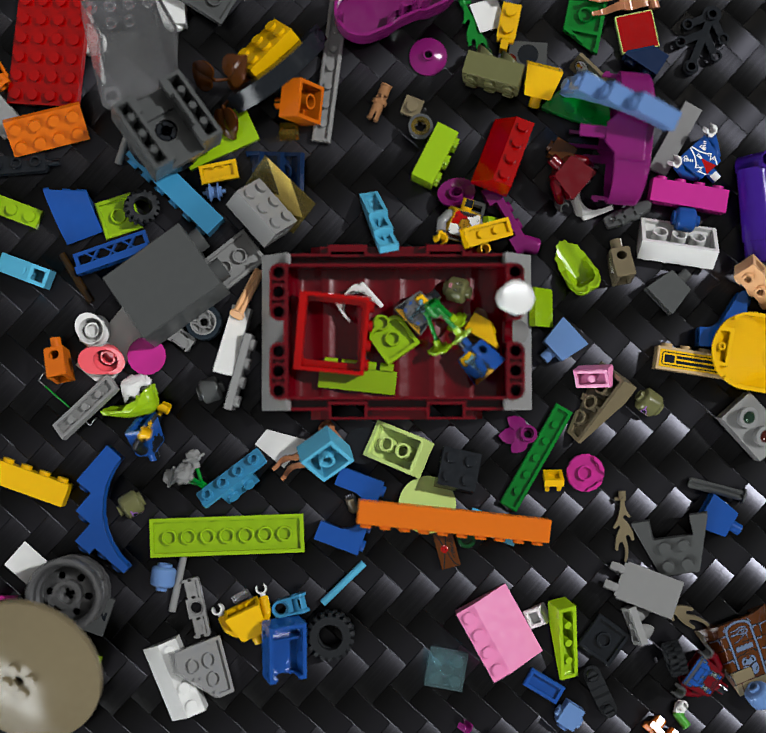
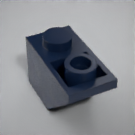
[621,45,669,79]

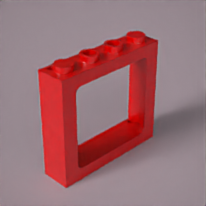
[293,290,375,376]

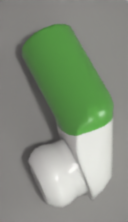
[673,700,691,729]

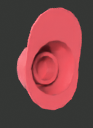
[78,344,125,375]

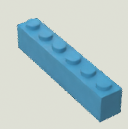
[125,150,225,237]

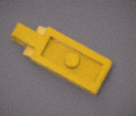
[496,2,522,54]

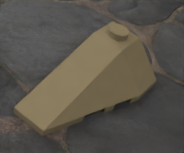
[567,361,637,444]

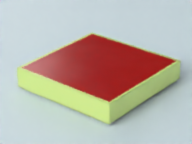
[614,9,660,56]

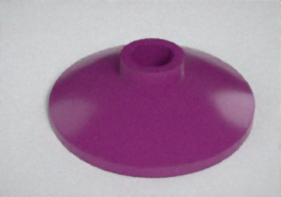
[409,38,447,76]
[437,178,476,207]

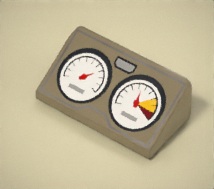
[569,53,608,82]

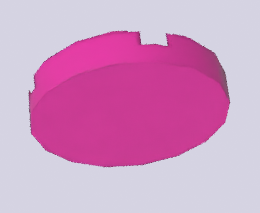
[127,337,166,375]
[566,454,605,492]

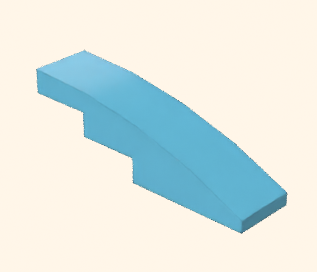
[359,191,399,253]

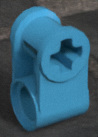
[272,591,310,618]

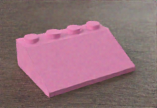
[455,583,543,683]

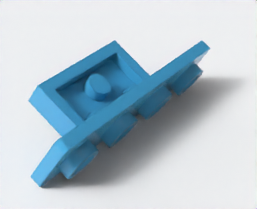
[196,448,267,508]

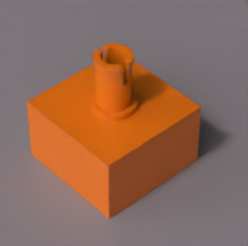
[274,77,324,126]

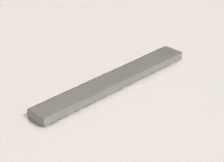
[311,0,344,144]

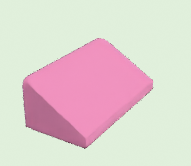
[573,364,613,388]

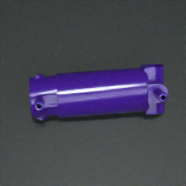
[735,151,766,263]

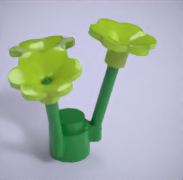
[423,298,472,356]

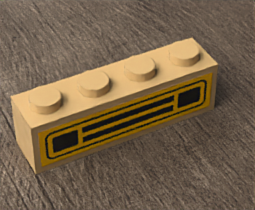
[651,343,723,380]

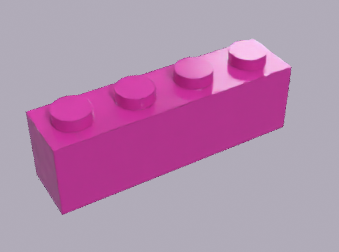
[647,175,730,216]

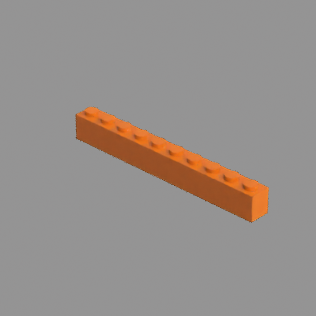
[356,498,552,546]

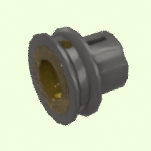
[408,114,433,140]

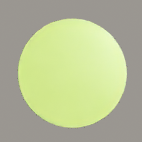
[399,476,456,534]

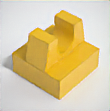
[542,469,564,491]

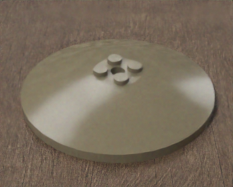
[0,599,103,733]

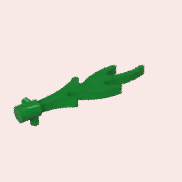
[458,0,490,51]

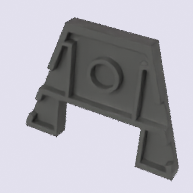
[631,511,708,576]

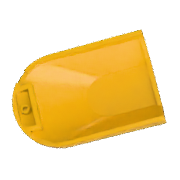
[711,312,766,394]

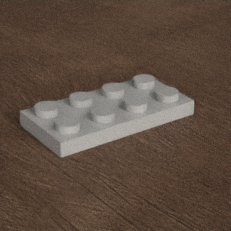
[224,333,258,410]

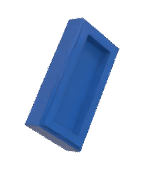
[522,667,565,704]

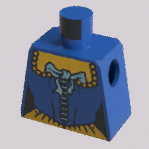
[458,337,505,386]

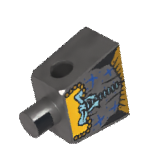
[394,289,441,336]

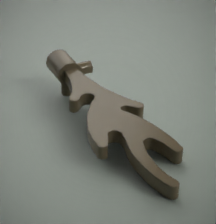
[613,491,634,562]
[672,605,709,629]

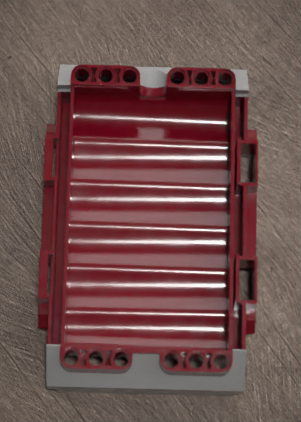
[262,244,532,420]

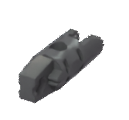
[603,200,652,230]

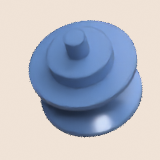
[203,182,226,202]

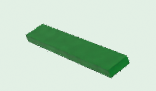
[499,403,573,512]

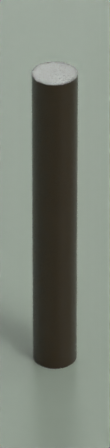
[58,252,95,304]

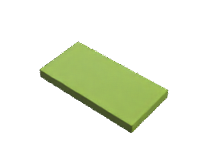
[189,109,260,171]

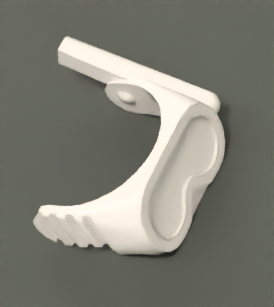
[570,179,614,221]
[335,282,384,323]

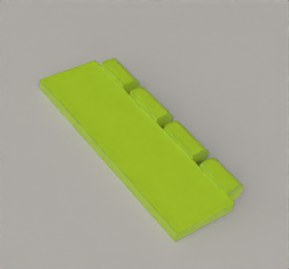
[318,357,397,395]

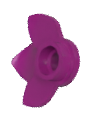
[499,416,537,453]

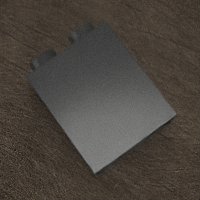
[103,223,231,347]

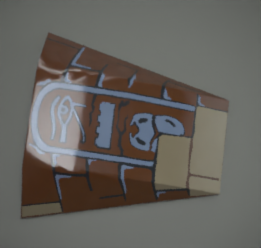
[694,603,766,697]

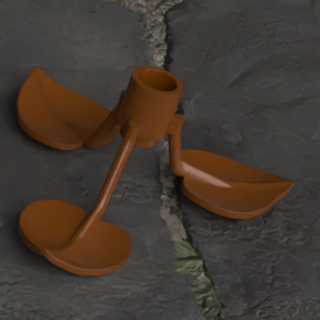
[192,53,250,140]

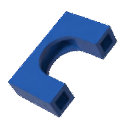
[314,467,387,555]

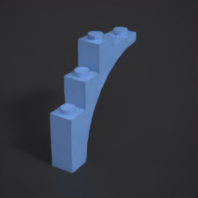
[559,71,682,131]

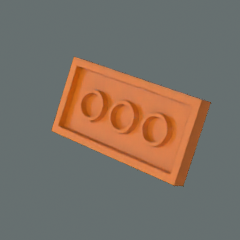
[3,102,90,158]

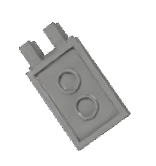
[603,561,684,620]

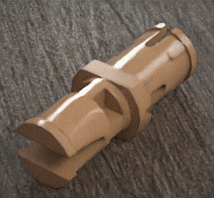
[367,82,392,122]

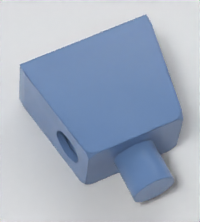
[540,317,588,363]

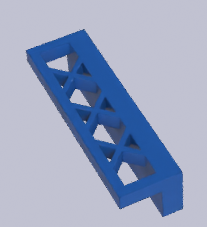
[72,229,150,276]

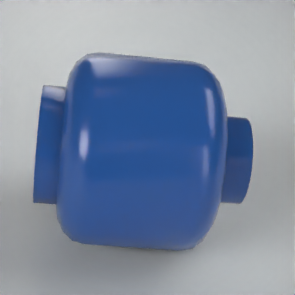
[670,206,700,233]

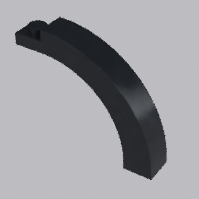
[227,23,328,114]

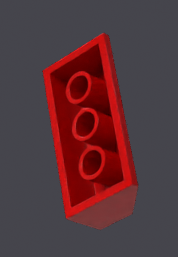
[470,116,535,197]

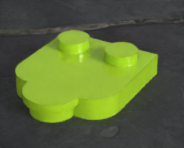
[370,314,420,366]

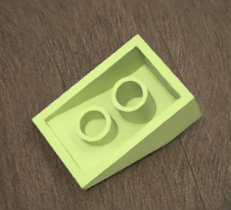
[363,420,434,479]

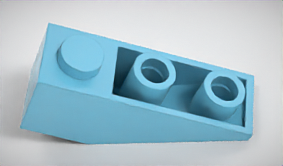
[0,252,56,290]

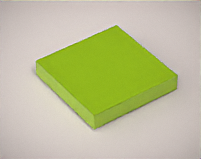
[95,192,143,241]
[529,287,553,328]

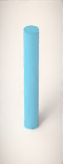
[320,560,367,606]

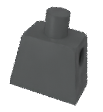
[643,268,692,315]

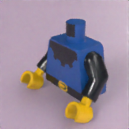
[125,401,172,461]

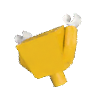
[211,583,272,645]

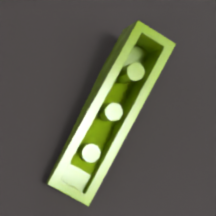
[548,597,578,680]

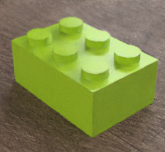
[411,122,460,190]

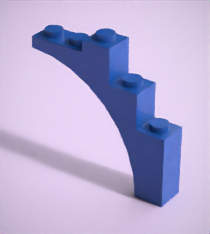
[75,445,132,573]

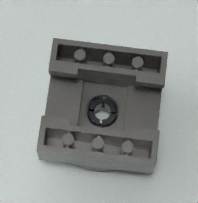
[111,69,223,182]

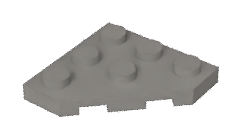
[169,635,235,698]

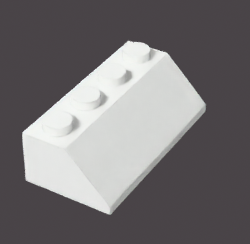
[636,217,719,270]
[143,634,208,721]

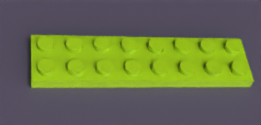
[149,513,305,558]

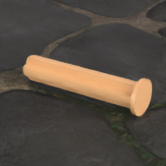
[229,268,262,320]

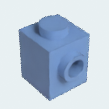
[554,698,585,732]

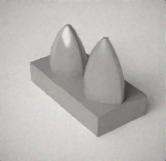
[621,605,654,646]

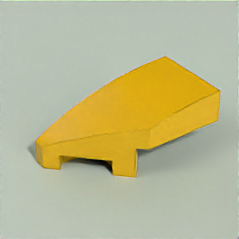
[464,312,499,349]

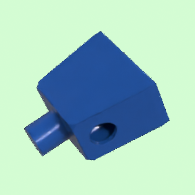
[699,493,743,537]

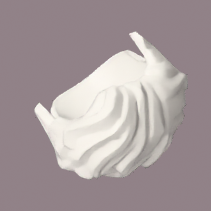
[120,374,152,403]

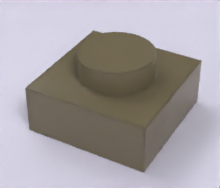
[400,94,425,118]

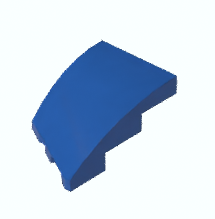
[43,187,103,245]

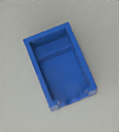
[262,615,307,685]

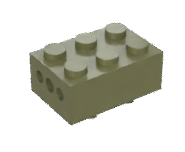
[462,44,525,98]

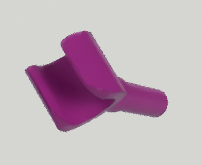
[458,719,473,733]

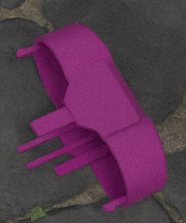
[334,0,454,44]
[569,71,655,206]

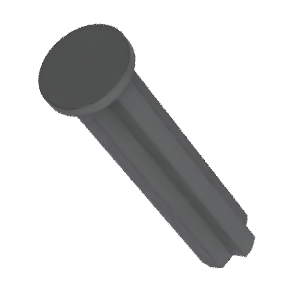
[687,477,747,504]

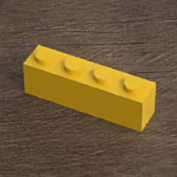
[0,457,73,507]

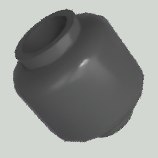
[196,376,226,404]

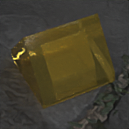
[279,122,299,140]

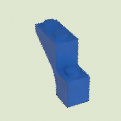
[695,291,751,348]

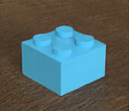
[297,426,354,482]

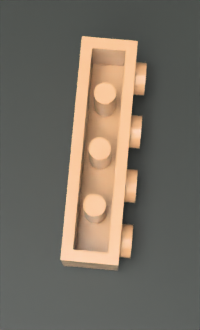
[733,254,766,310]

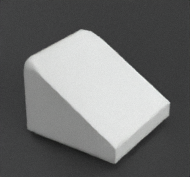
[523,602,549,629]

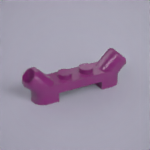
[480,189,541,255]

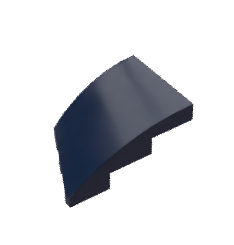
[246,151,305,191]

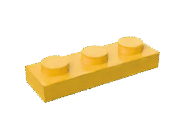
[459,217,514,249]

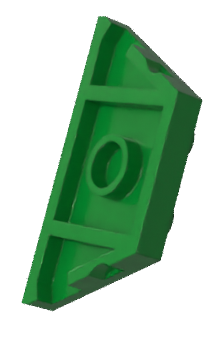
[563,0,608,55]
[541,89,610,126]

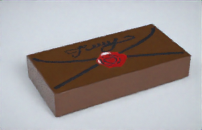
[432,532,461,570]

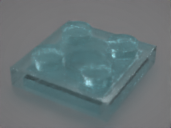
[424,646,469,692]

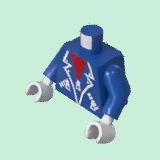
[667,123,721,184]

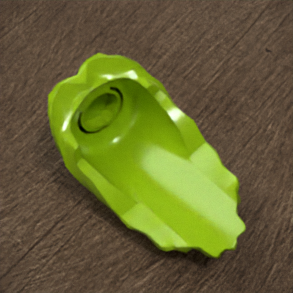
[554,240,601,296]
[100,383,159,418]

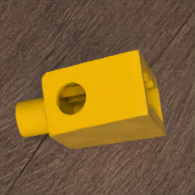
[523,60,563,109]

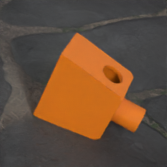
[43,337,76,384]

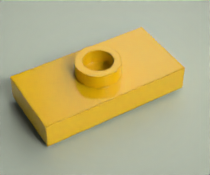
[198,159,240,186]

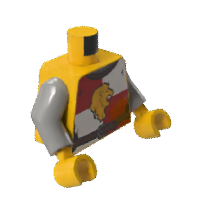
[433,197,491,253]

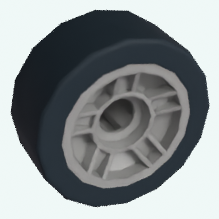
[186,306,223,340]

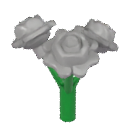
[163,449,208,489]

